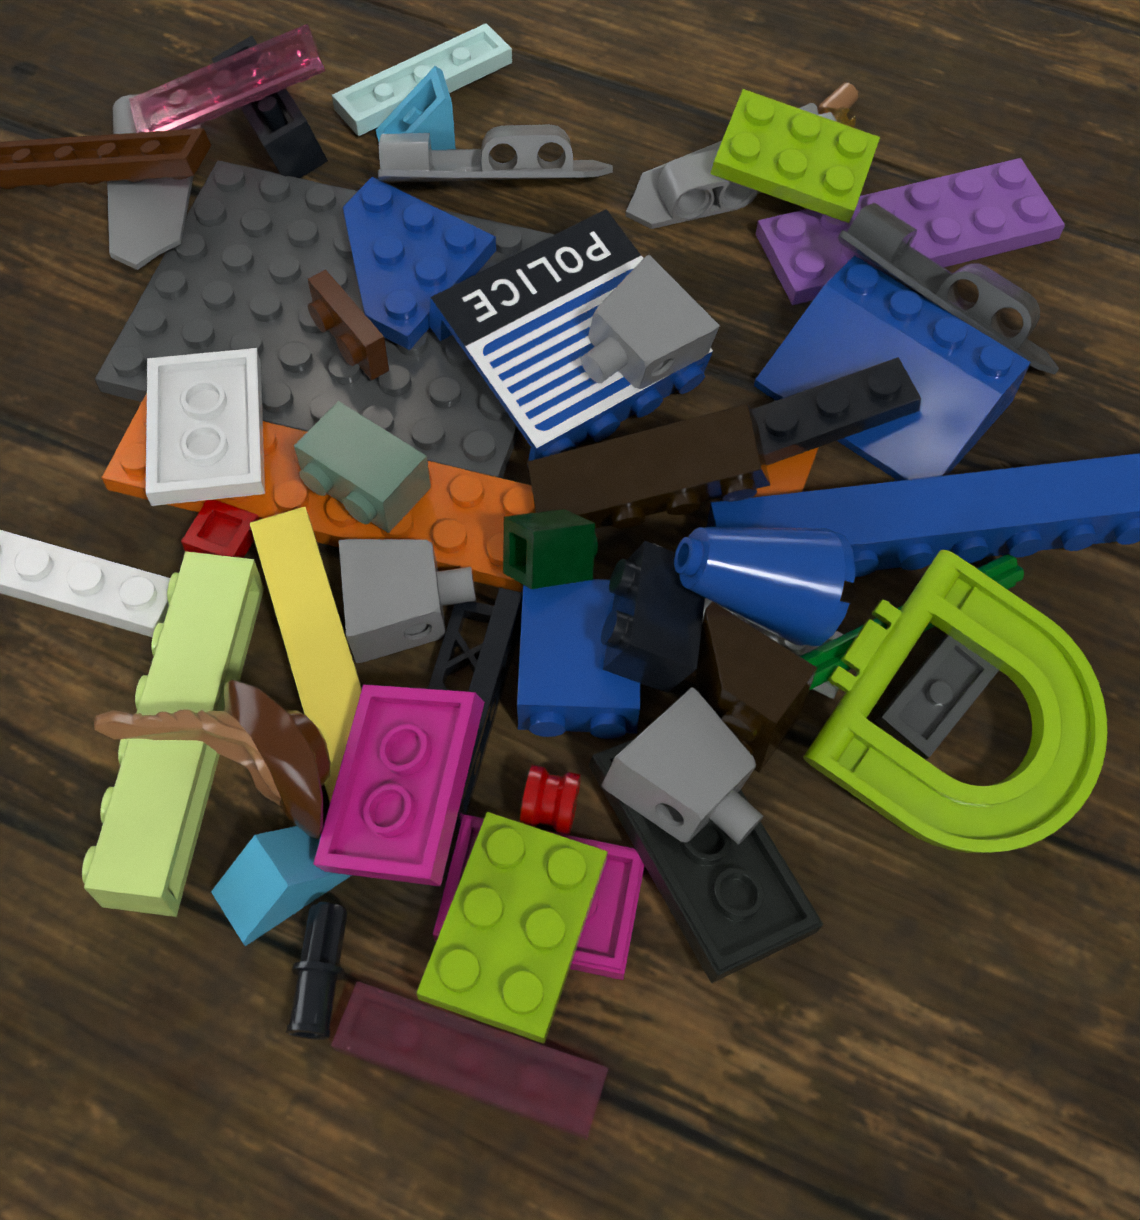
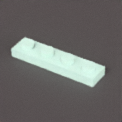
[332,23,512,137]

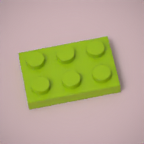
[710,89,880,223]
[416,812,608,1044]

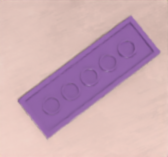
[756,158,1065,305]

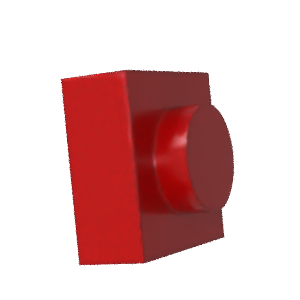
[181,499,260,558]

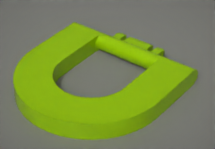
[803,550,1108,853]

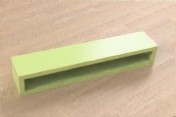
[82,551,264,917]

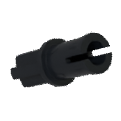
[286,902,348,1040]

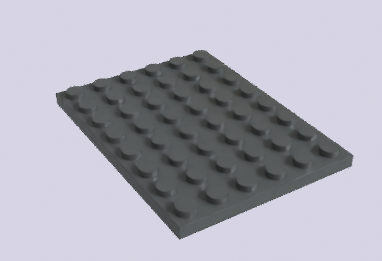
[95,160,554,479]

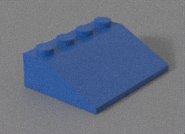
[754,255,1031,481]

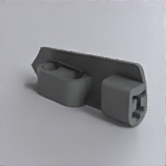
[838,203,1059,375]

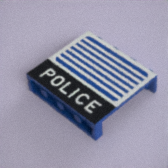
[429,209,713,466]

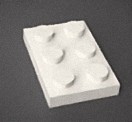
[146,348,265,506]

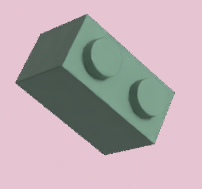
[294,401,431,533]

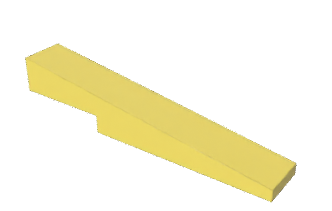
[250,507,362,802]

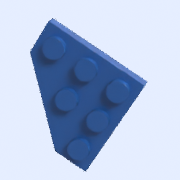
[343,177,496,350]

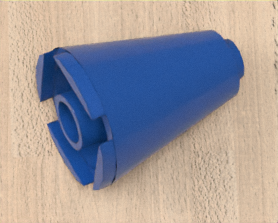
[674,527,856,647]

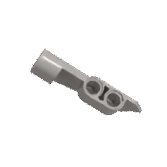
[107,94,206,270]
[625,103,837,229]
[378,124,613,183]

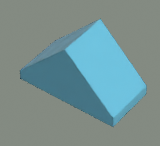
[376,66,456,150]
[211,826,352,946]

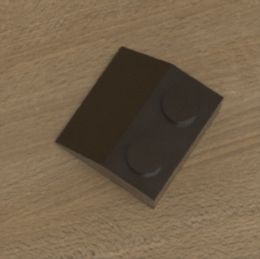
[695,601,817,773]

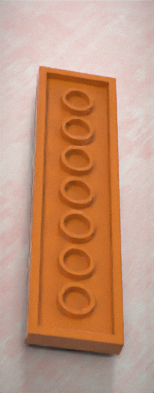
[102,393,536,594]

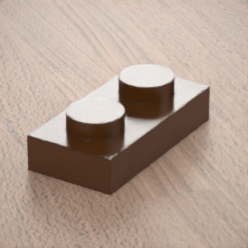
[308,269,389,381]

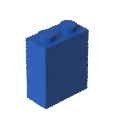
[517,579,640,739]

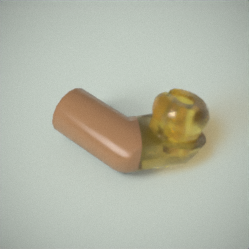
[817,83,858,128]

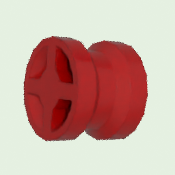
[520,765,581,835]

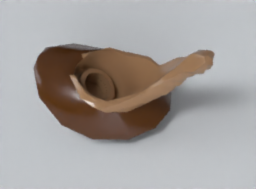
[94,680,331,839]

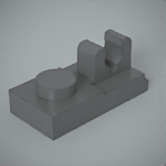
[875,634,999,759]

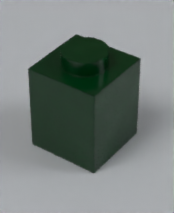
[503,509,598,589]

